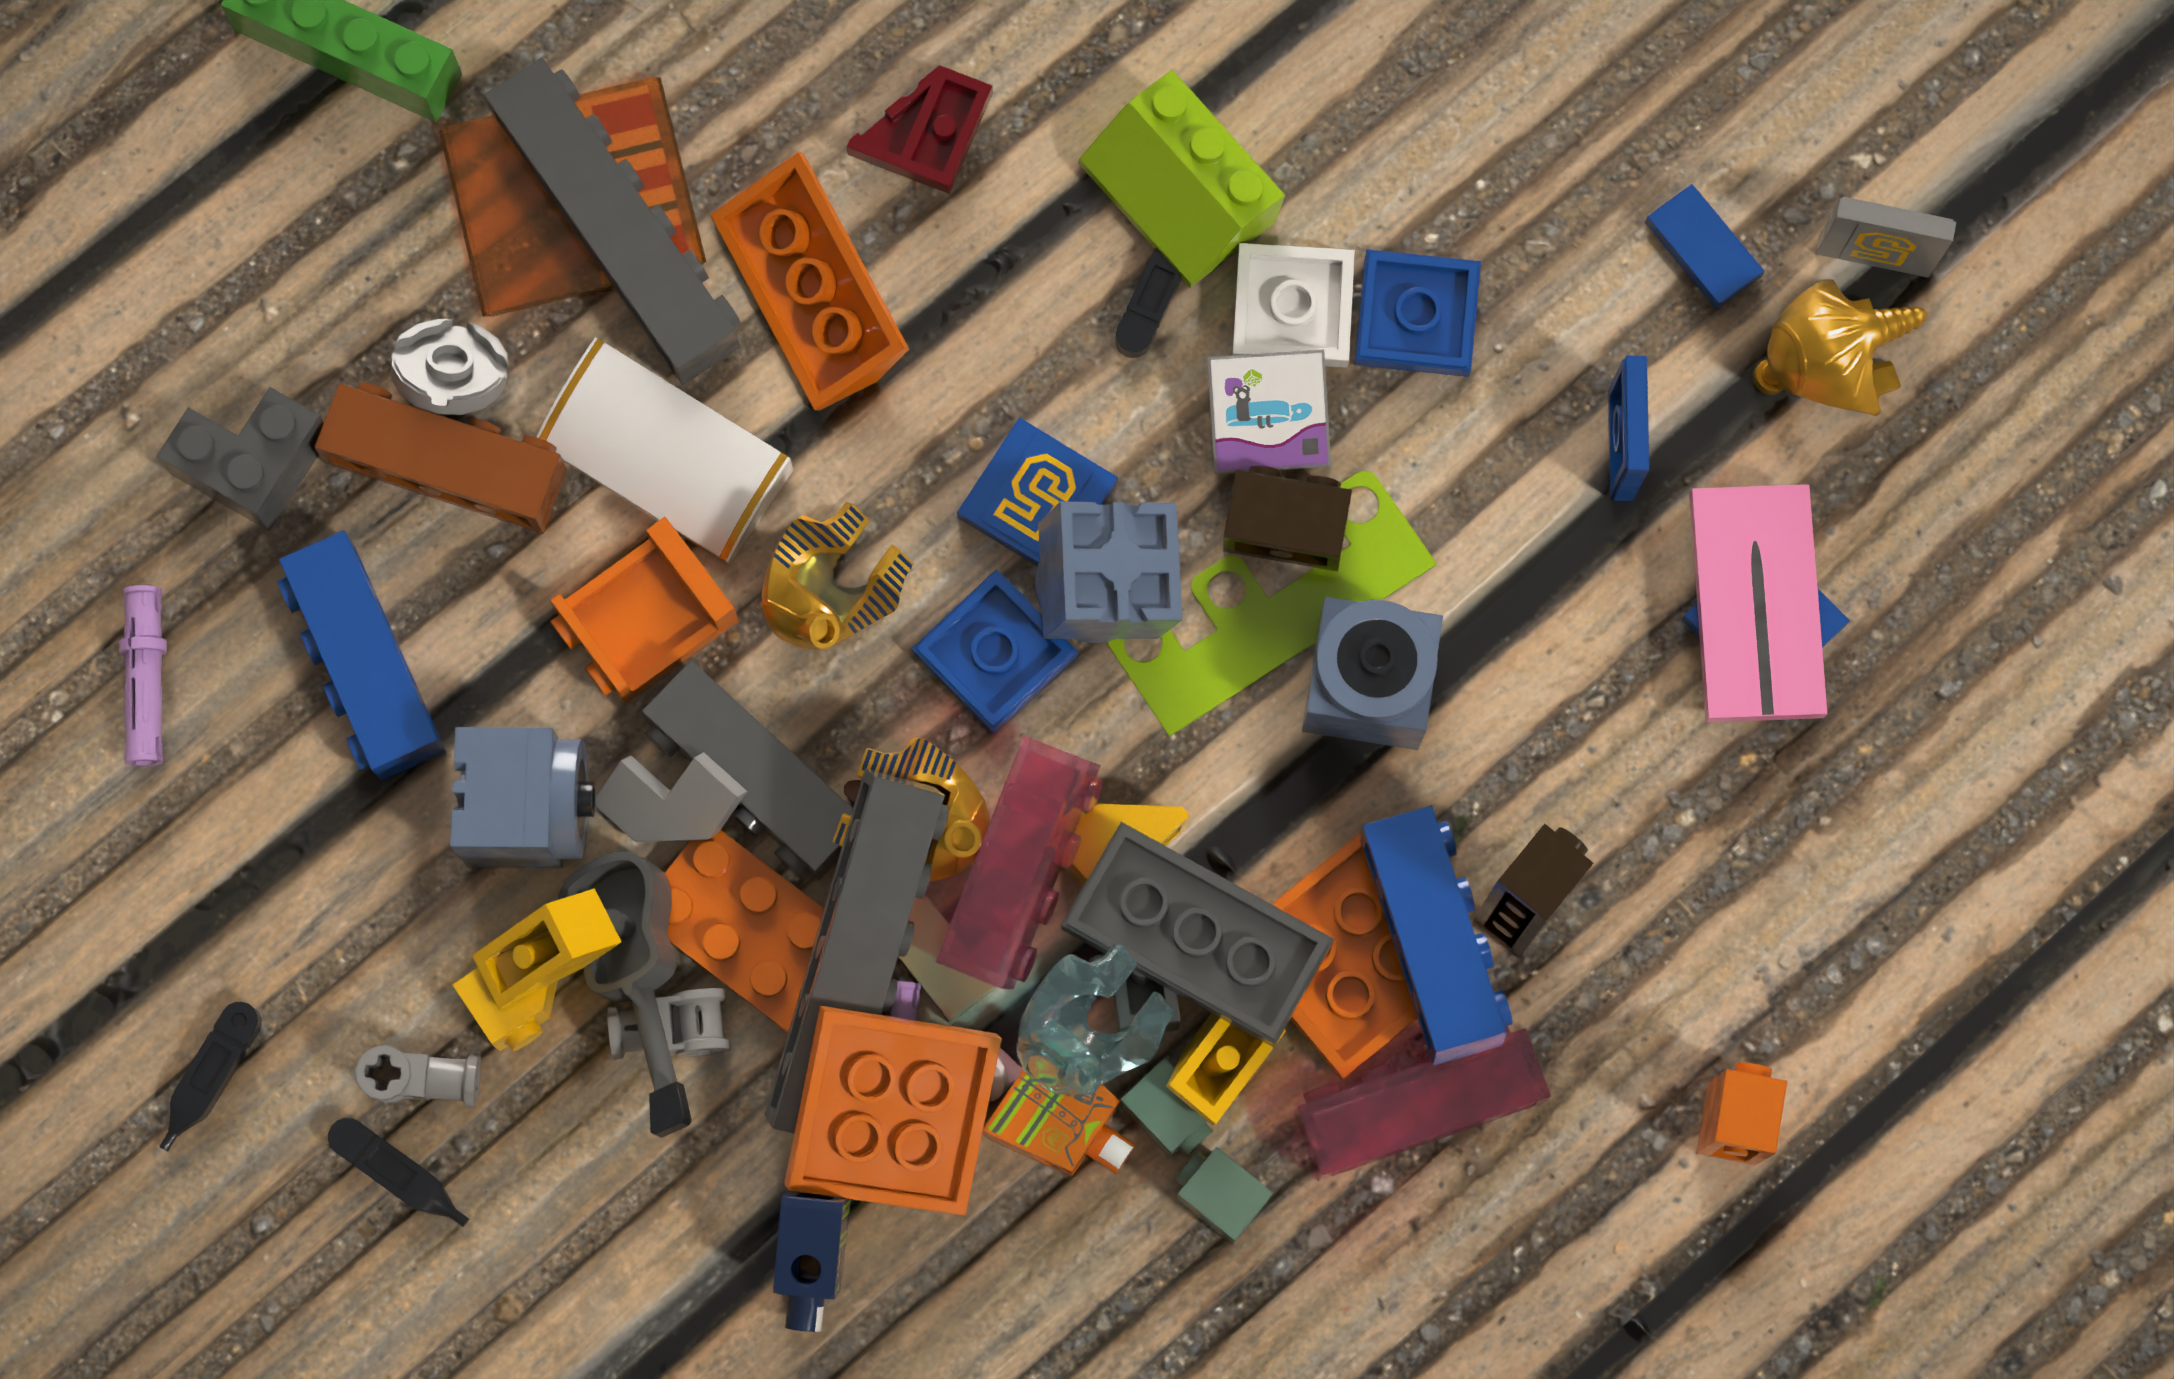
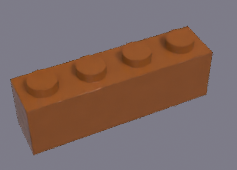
[314,382,567,534]

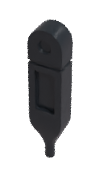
[1115,248,1182,358]
[159,1002,262,1152]
[328,1118,469,1227]

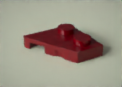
[847,65,993,194]

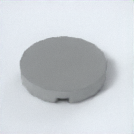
[391,319,508,415]

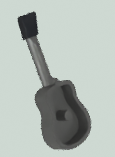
[557,851,692,1138]

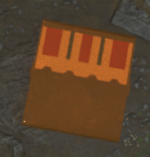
[439,77,706,317]

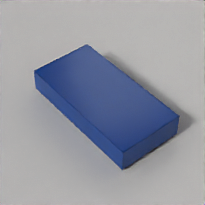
[1645,184,1764,310]

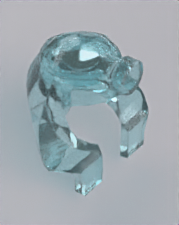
[1017,944,1175,1096]

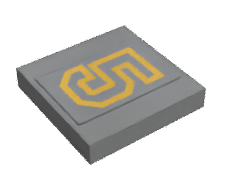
[1816,197,1956,278]

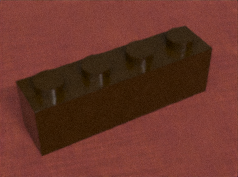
[1473,824,1594,957]

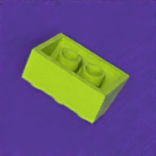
[1078,69,1285,288]

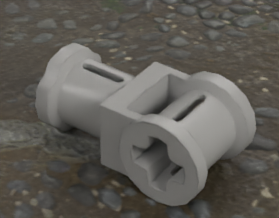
[607,988,731,1060]
[355,1045,481,1108]

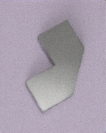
[595,752,748,842]

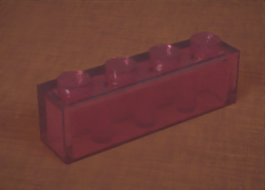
[936,736,1103,989]
[1294,1026,1551,1181]

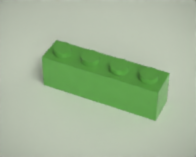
[221,0,462,123]

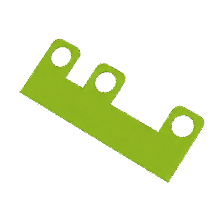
[1107,471,1437,737]

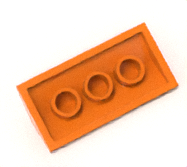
[710,152,909,411]

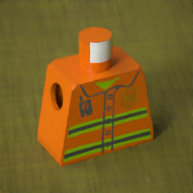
[983,1034,1136,1177]

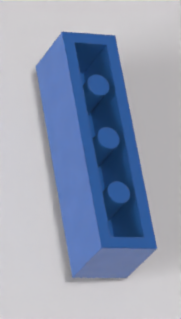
[277,530,446,781]
[1360,805,1513,1066]

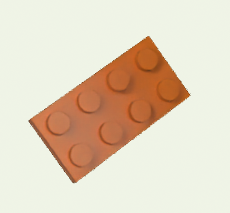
[665,830,896,1033]

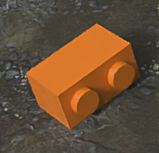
[1696,1062,1787,1165]

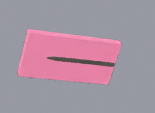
[1689,484,1828,723]

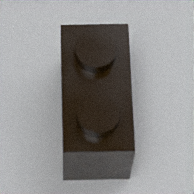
[1223,466,1352,572]

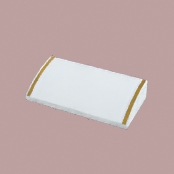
[537,337,793,565]

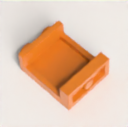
[550,517,739,704]

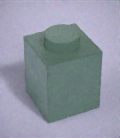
[1120,1058,1214,1159]
[1175,1147,1273,1245]

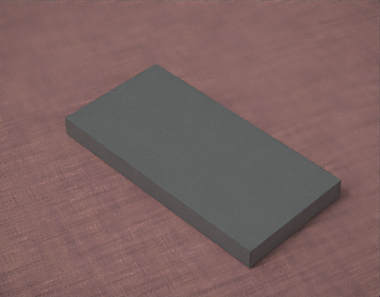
[1061,822,1334,1048]

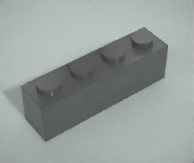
[642,660,853,881]

